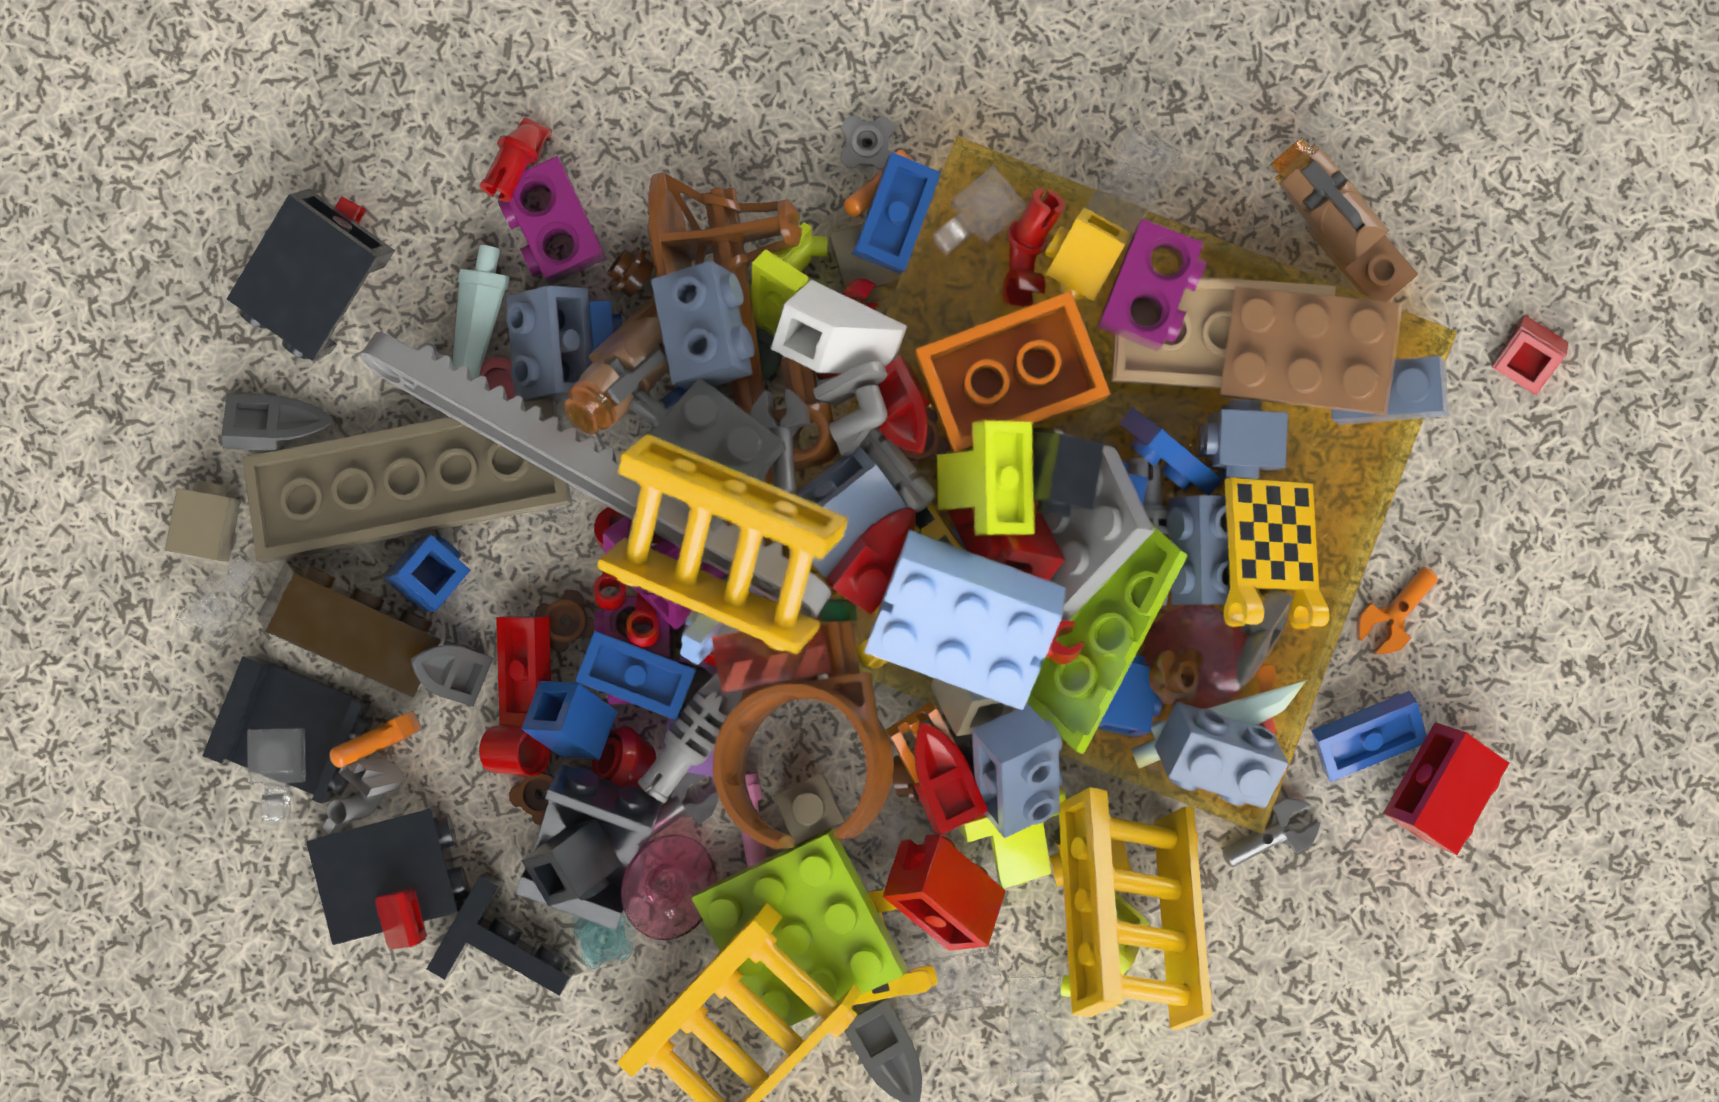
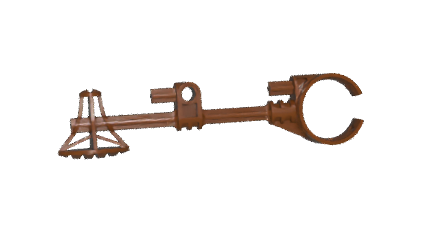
[647,172,894,849]

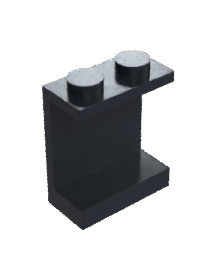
[226,189,395,361]
[202,656,373,804]
[515,763,662,930]
[306,805,470,946]

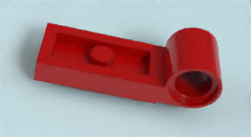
[479,615,551,776]

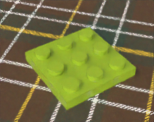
[691,828,908,1037]

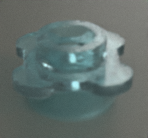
[574,914,633,969]

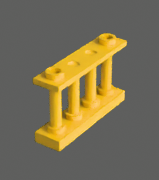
[597,434,848,654]
[1059,787,1212,1030]
[617,903,862,1102]

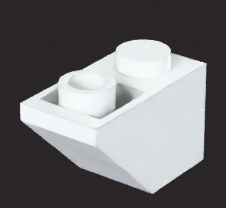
[771,280,907,373]

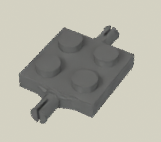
[629,378,786,531]

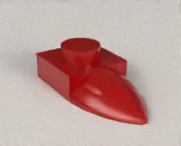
[876,356,931,453]
[825,507,916,616]
[914,723,989,835]

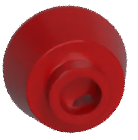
[591,726,657,790]

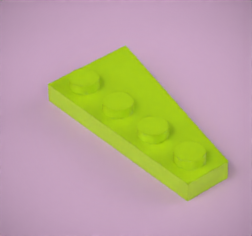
[1025,522,1188,754]

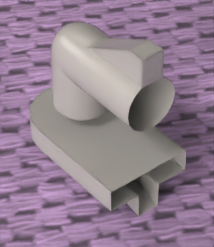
[813,361,887,457]
[323,757,404,834]

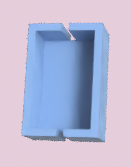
[865,530,1066,710]

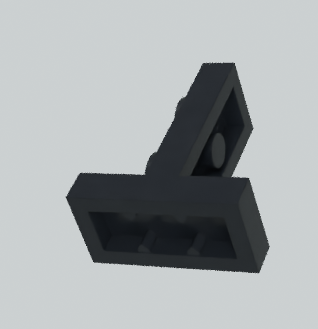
[426,871,575,996]

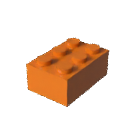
[914,291,1110,453]

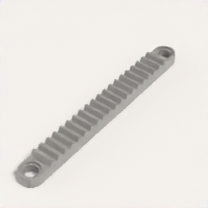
[360,332,831,619]

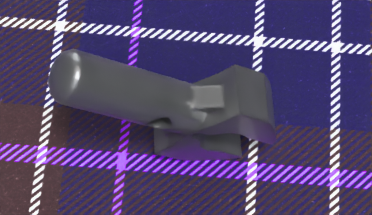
[750,389,810,494]
[650,772,719,839]
[1222,798,1320,867]

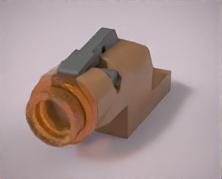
[1270,137,1419,301]
[564,295,669,434]

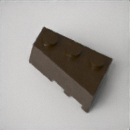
[257,561,441,698]

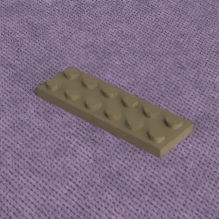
[242,397,572,563]

